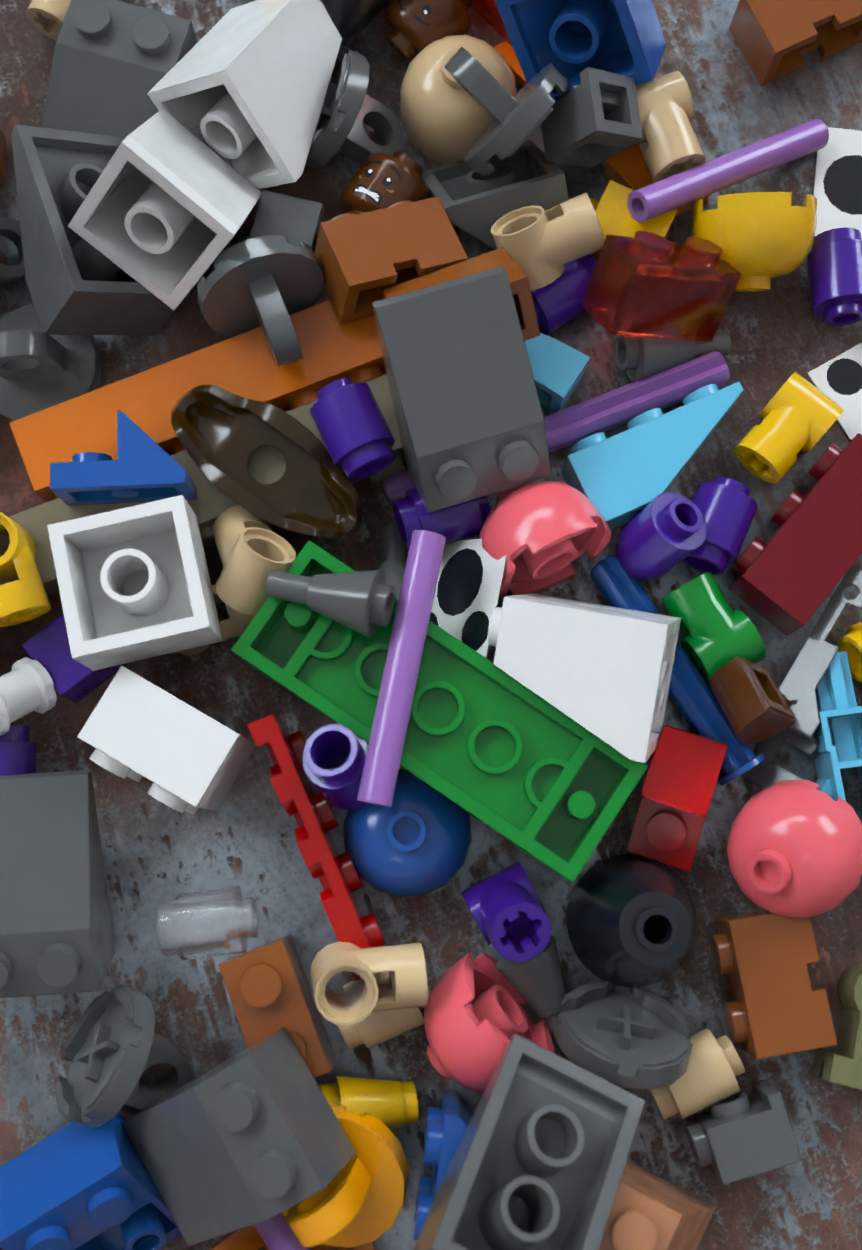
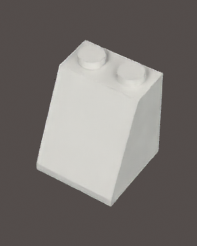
[147,0,342,189]
[68,108,262,311]
[488,593,681,763]

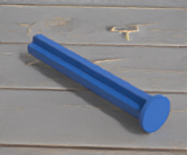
[590,554,765,786]

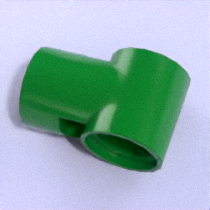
[661,571,766,686]

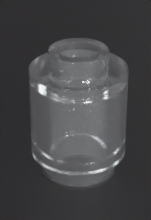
[157,886,258,961]

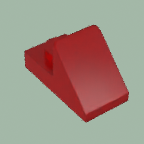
[626,724,728,872]

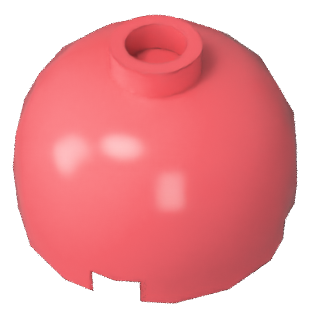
[480,481,611,599]
[727,780,862,919]
[424,952,555,1094]

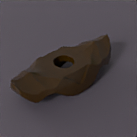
[171,385,363,539]

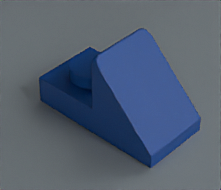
[50,410,197,506]

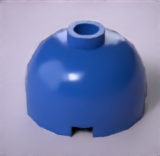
[343,768,472,897]

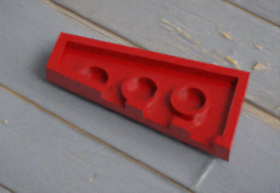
[247,714,388,981]

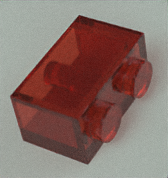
[582,231,741,342]

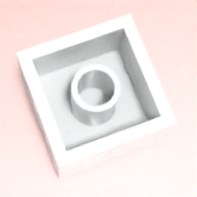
[47,495,223,671]
[77,665,256,815]

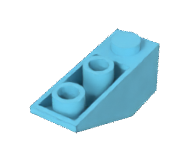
[561,382,743,530]

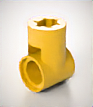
[734,371,844,484]
[0,512,51,627]

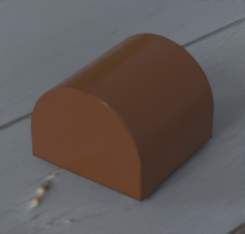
[709,656,795,744]

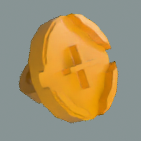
[281,1105,409,1248]

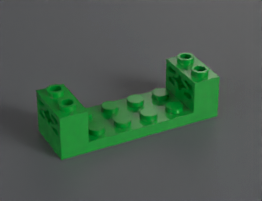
[231,540,648,883]

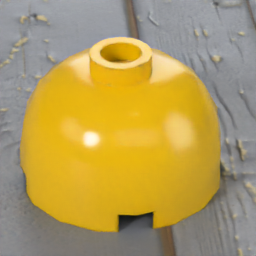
[690,192,817,292]

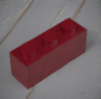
[728,433,862,635]

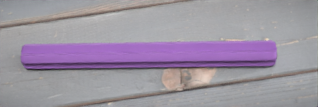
[383,351,730,509]

